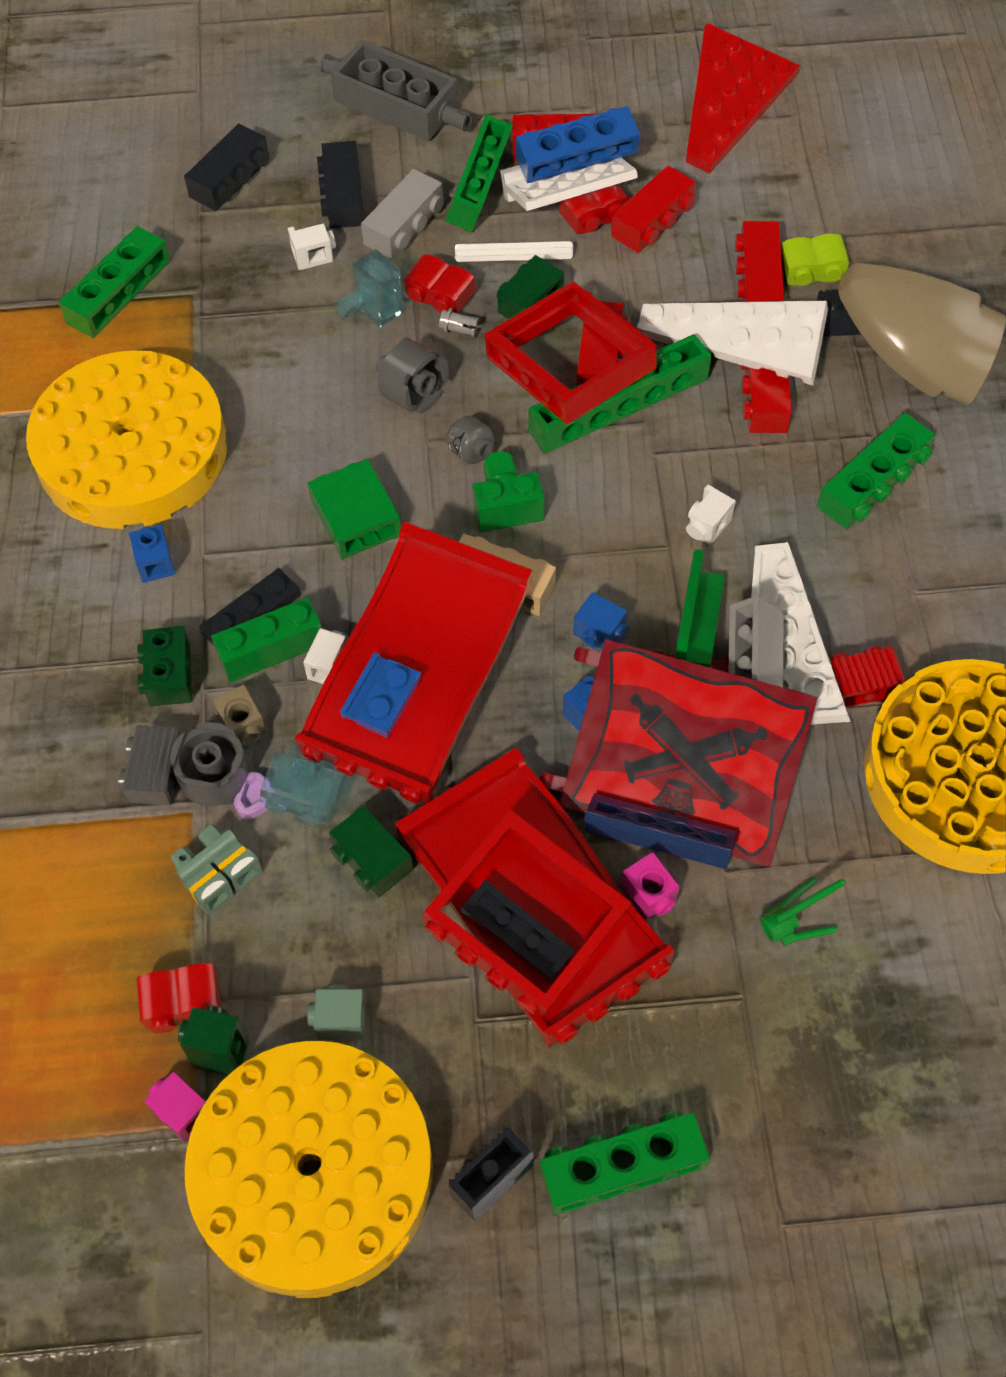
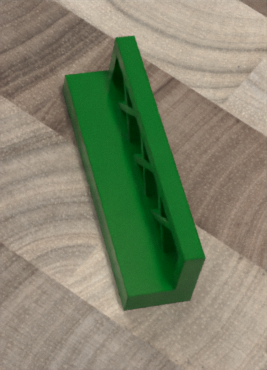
[675,549,725,667]

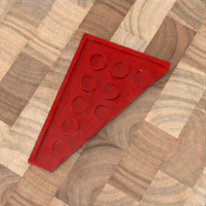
[686,23,800,174]

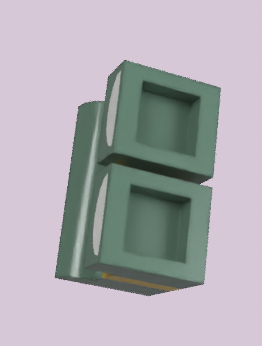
[171,824,263,917]

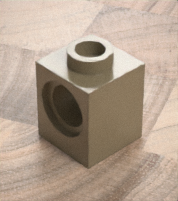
[212,684,267,745]

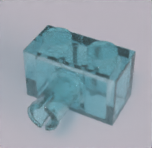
[334,249,404,327]
[260,752,344,825]

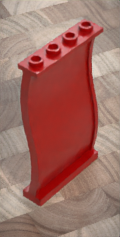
[295,521,533,804]
[395,748,675,1048]

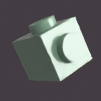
[308,984,366,1039]

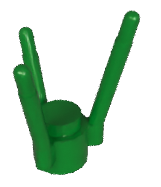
[759,877,846,947]

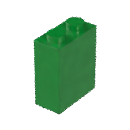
[307,459,401,560]

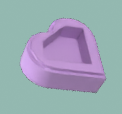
[234,772,280,819]

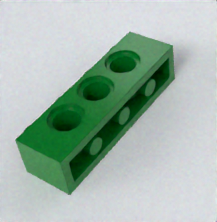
[445,114,513,233]
[58,226,171,339]
[817,413,936,530]
[539,1111,710,1216]

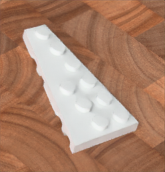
[637,301,828,386]
[751,542,851,725]

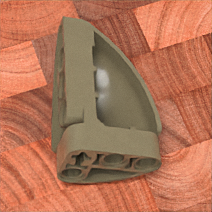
[838,263,1006,406]

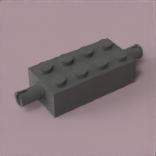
[320,39,473,141]

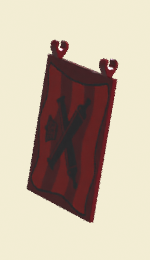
[539,639,818,867]

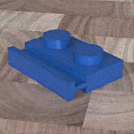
[340,652,421,738]

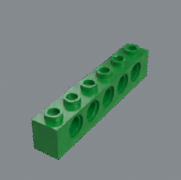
[528,334,711,454]

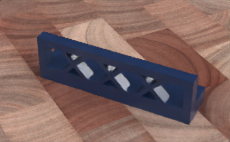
[584,793,737,870]

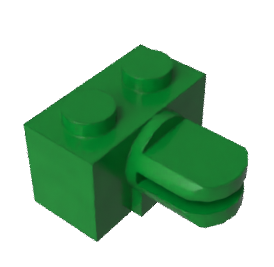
[472,451,544,533]

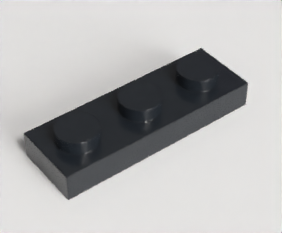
[199,568,301,646]
[461,880,575,983]

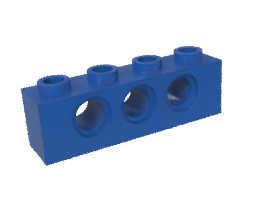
[515,106,640,183]

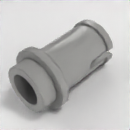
[439,308,479,337]

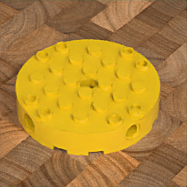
[26,350,227,529]
[864,659,1006,874]
[185,1041,433,1298]

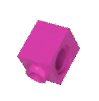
[621,852,679,920]
[144,1072,206,1142]

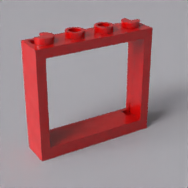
[484,281,657,424]
[422,809,632,1018]

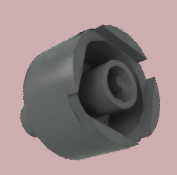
[376,337,449,413]
[170,722,249,806]

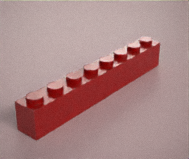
[735,221,791,433]

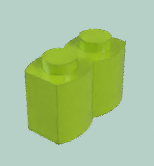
[781,234,849,286]

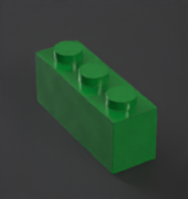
[211,597,322,683]

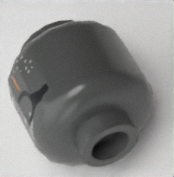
[447,416,495,464]

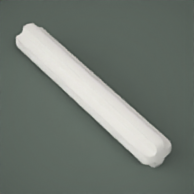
[455,241,573,262]

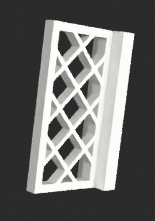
[500,157,637,211]

